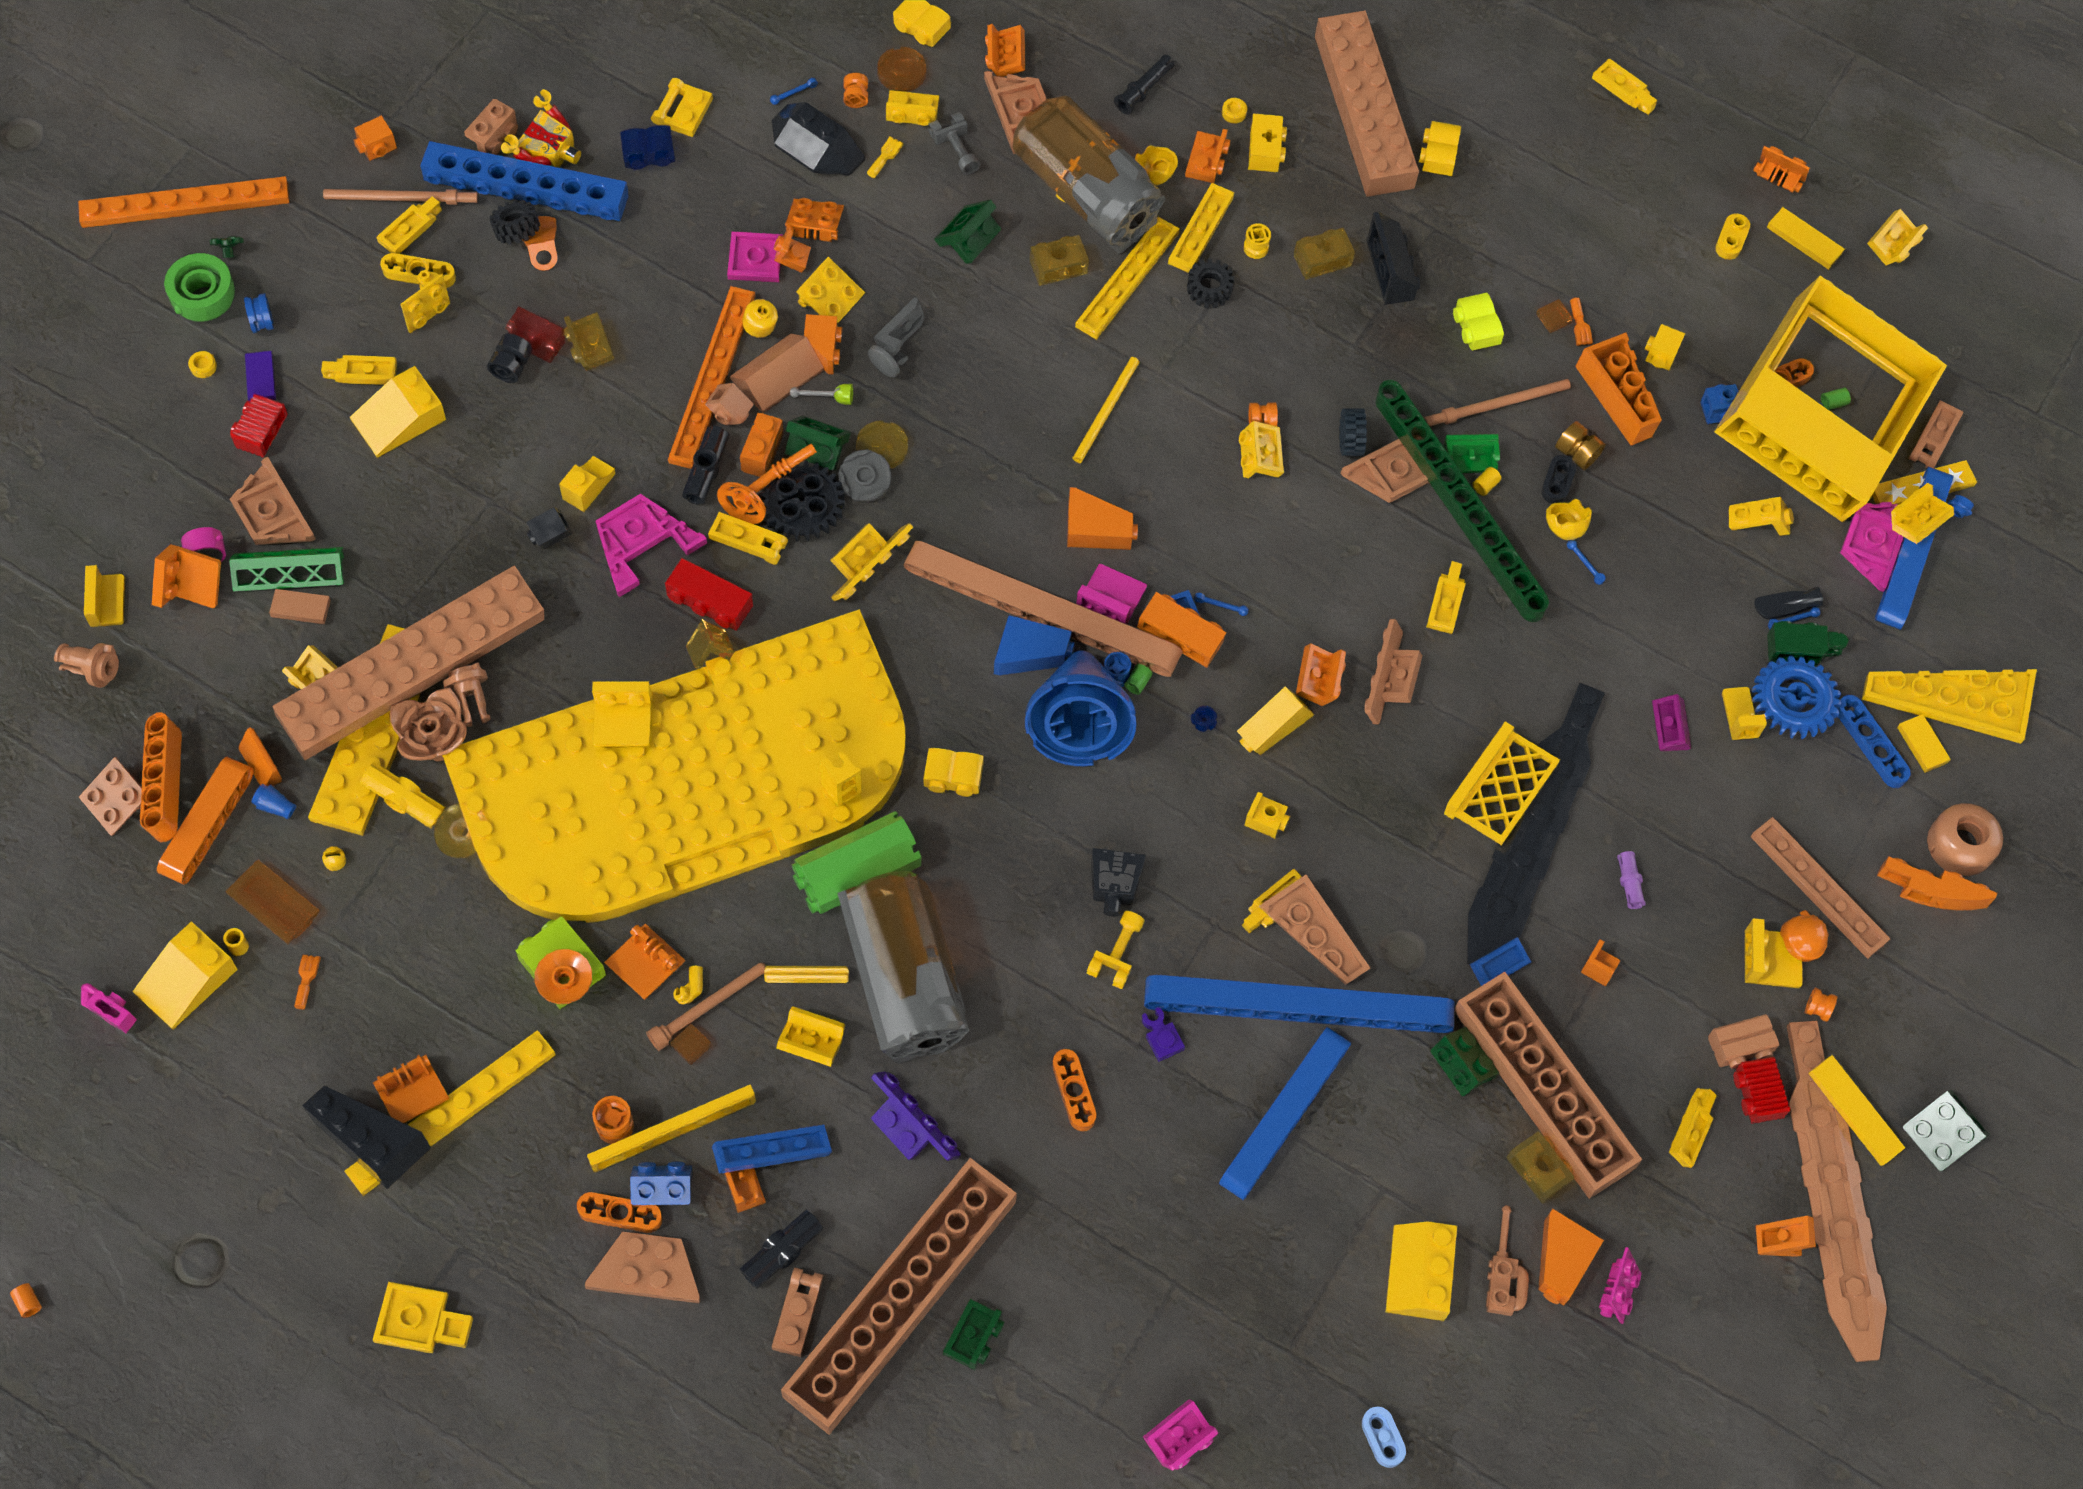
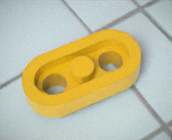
[1715,214,1750,260]

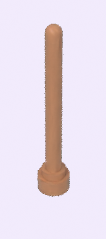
[646,963,766,1051]

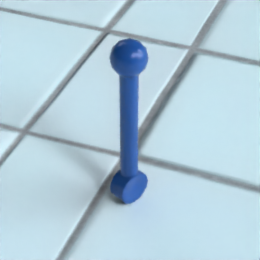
[770,78,818,105]
[1567,540,1606,585]
[1194,593,1249,616]
[1768,607,1821,629]

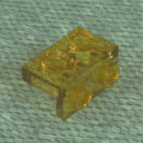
[563,312,615,371]

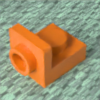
[773,229,811,273]

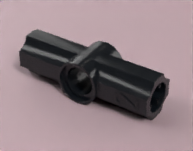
[682,425,729,505]
[740,1209,824,1289]

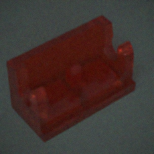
[505,306,566,363]

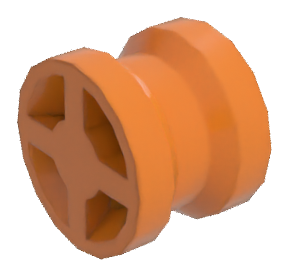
[1805,988,1837,1022]

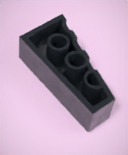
[302,1085,431,1189]

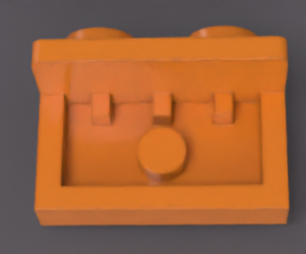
[985,24,1025,77]
[1296,643,1346,706]

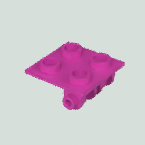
[1599,1247,1641,1324]

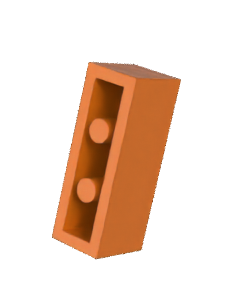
[1137,592,1227,668]

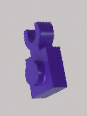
[1142,1007,1185,1062]

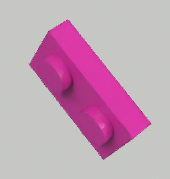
[1143,1399,1219,1471]

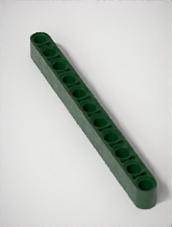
[1375,380,1549,622]

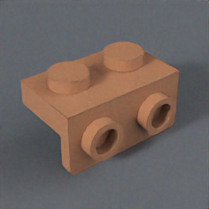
[464,99,518,155]

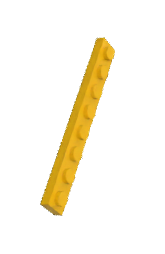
[345,1030,556,1196]

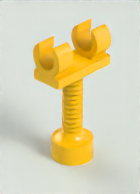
[1086,911,1145,989]

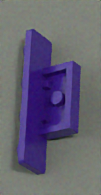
[871,1071,961,1161]

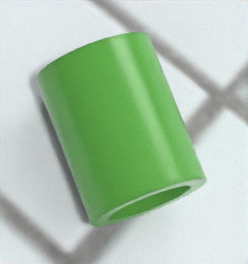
[1821,387,1851,410]
[1124,664,1153,695]

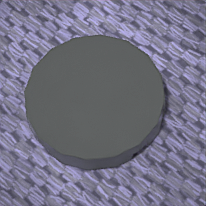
[838,449,892,503]

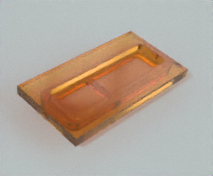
[225,860,320,945]

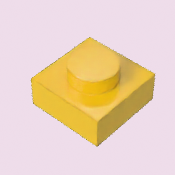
[435,1311,473,1348]

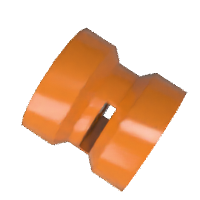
[844,73,868,108]
[1248,402,1278,426]

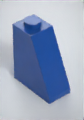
[994,615,1075,675]

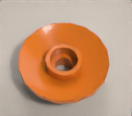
[534,949,592,1004]

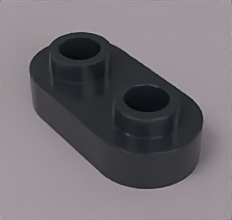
[1541,455,1577,504]

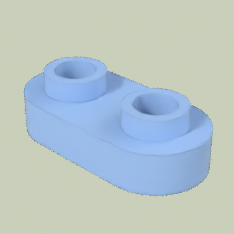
[1362,1407,1406,1468]

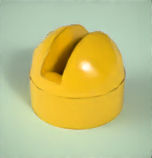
[322,846,346,871]

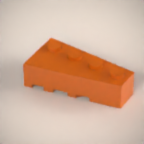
[1575,333,1662,446]

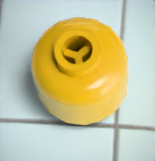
[742,299,778,338]

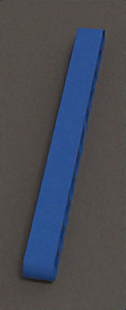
[1144,975,1455,1033]

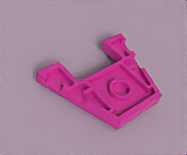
[596,494,707,597]

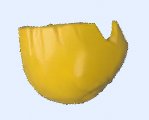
[1135,145,1178,186]
[1546,499,1592,540]

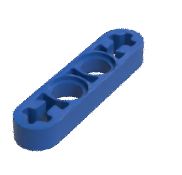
[1838,695,1911,788]

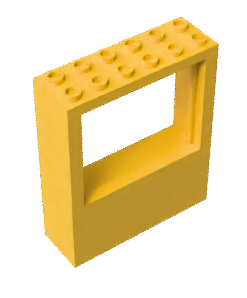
[1714,276,1947,522]

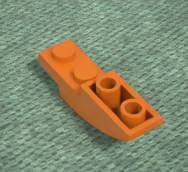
[1877,856,1997,910]

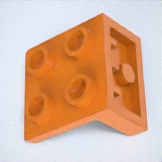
[152,544,221,608]

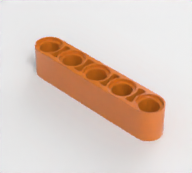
[140,712,182,842]
[157,757,254,885]

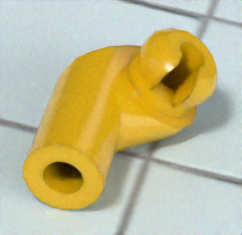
[673,966,703,1004]

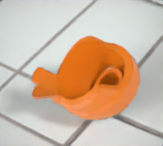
[1780,910,1829,962]

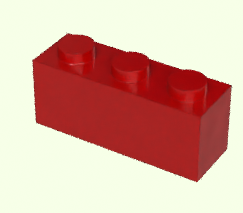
[665,558,753,631]

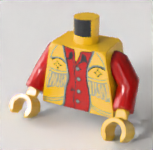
[501,89,581,168]

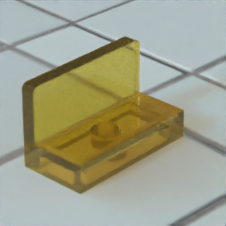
[686,619,735,669]

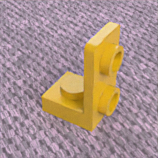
[1722,687,1767,740]

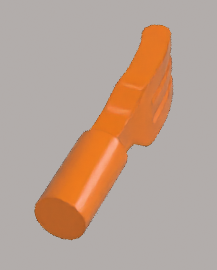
[1570,298,1593,346]
[294,955,321,1010]

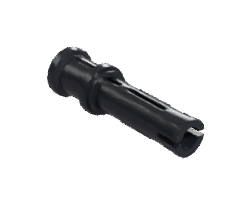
[1114,54,1175,115]

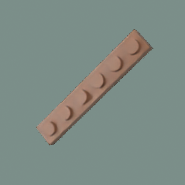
[1751,817,1890,959]

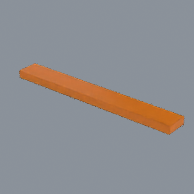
[668,286,756,469]

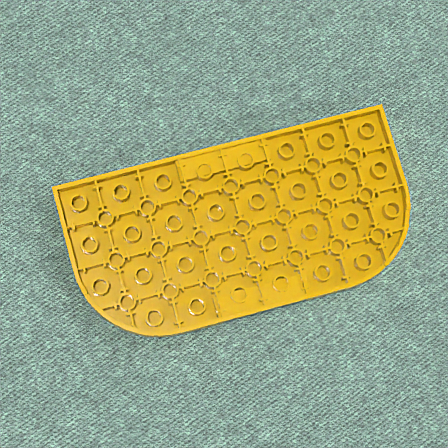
[442,609,905,923]

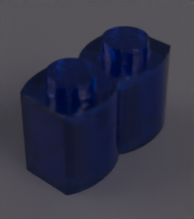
[620,125,675,170]

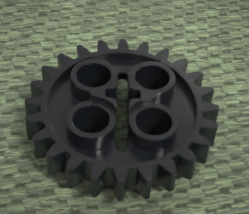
[758,460,845,542]

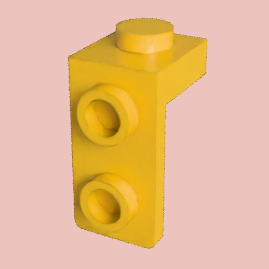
[1729,497,1794,536]

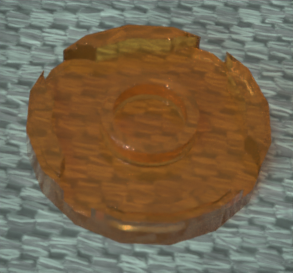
[878,47,926,92]

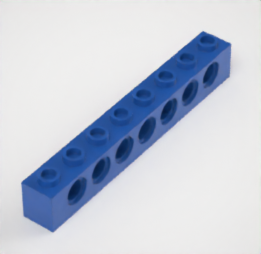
[420,141,629,221]

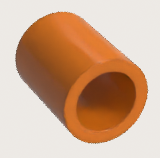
[10,1283,42,1318]

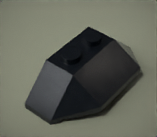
[772,102,865,176]

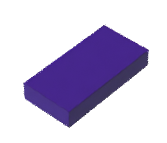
[245,351,276,401]

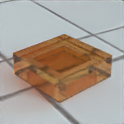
[1536,299,1573,333]
[670,1024,712,1065]

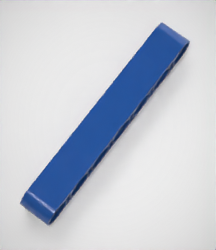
[1875,466,1954,630]
[1219,1027,1351,1200]

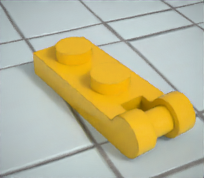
[708,512,788,565]

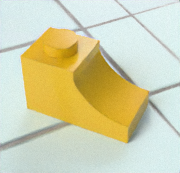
[559,456,616,512]

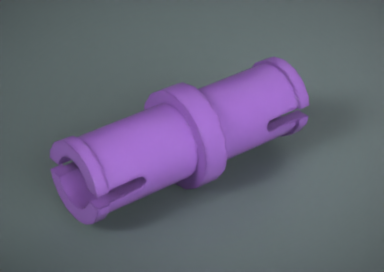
[1617,851,1646,909]

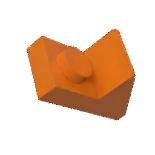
[1756,1216,1816,1257]

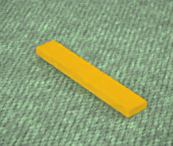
[1075,217,1180,340]
[587,1084,756,1173]

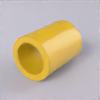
[1472,467,1502,496]
[223,928,249,956]

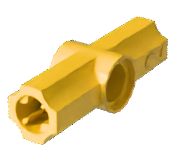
[360,762,445,829]

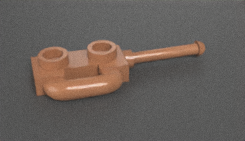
[1486,1205,1529,1316]

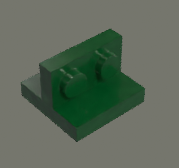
[934,199,1001,264]
[784,415,851,471]

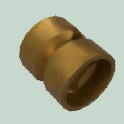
[1555,421,1606,470]

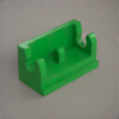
[1443,434,1500,473]

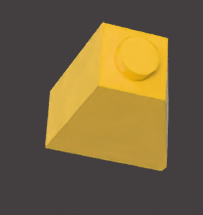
[1237,686,1314,755]

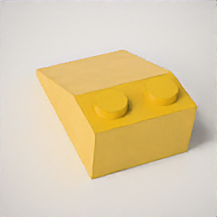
[350,366,446,458]
[133,921,238,1030]

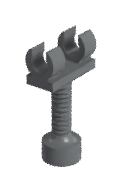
[928,112,981,175]

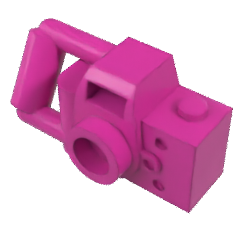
[81,983,137,1033]

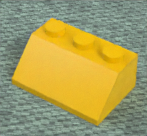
[1385,1222,1457,1321]

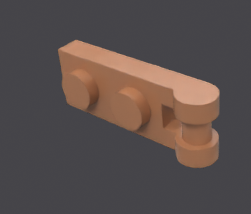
[1908,400,1963,468]
[772,1268,824,1357]

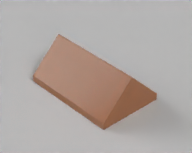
[730,334,824,413]

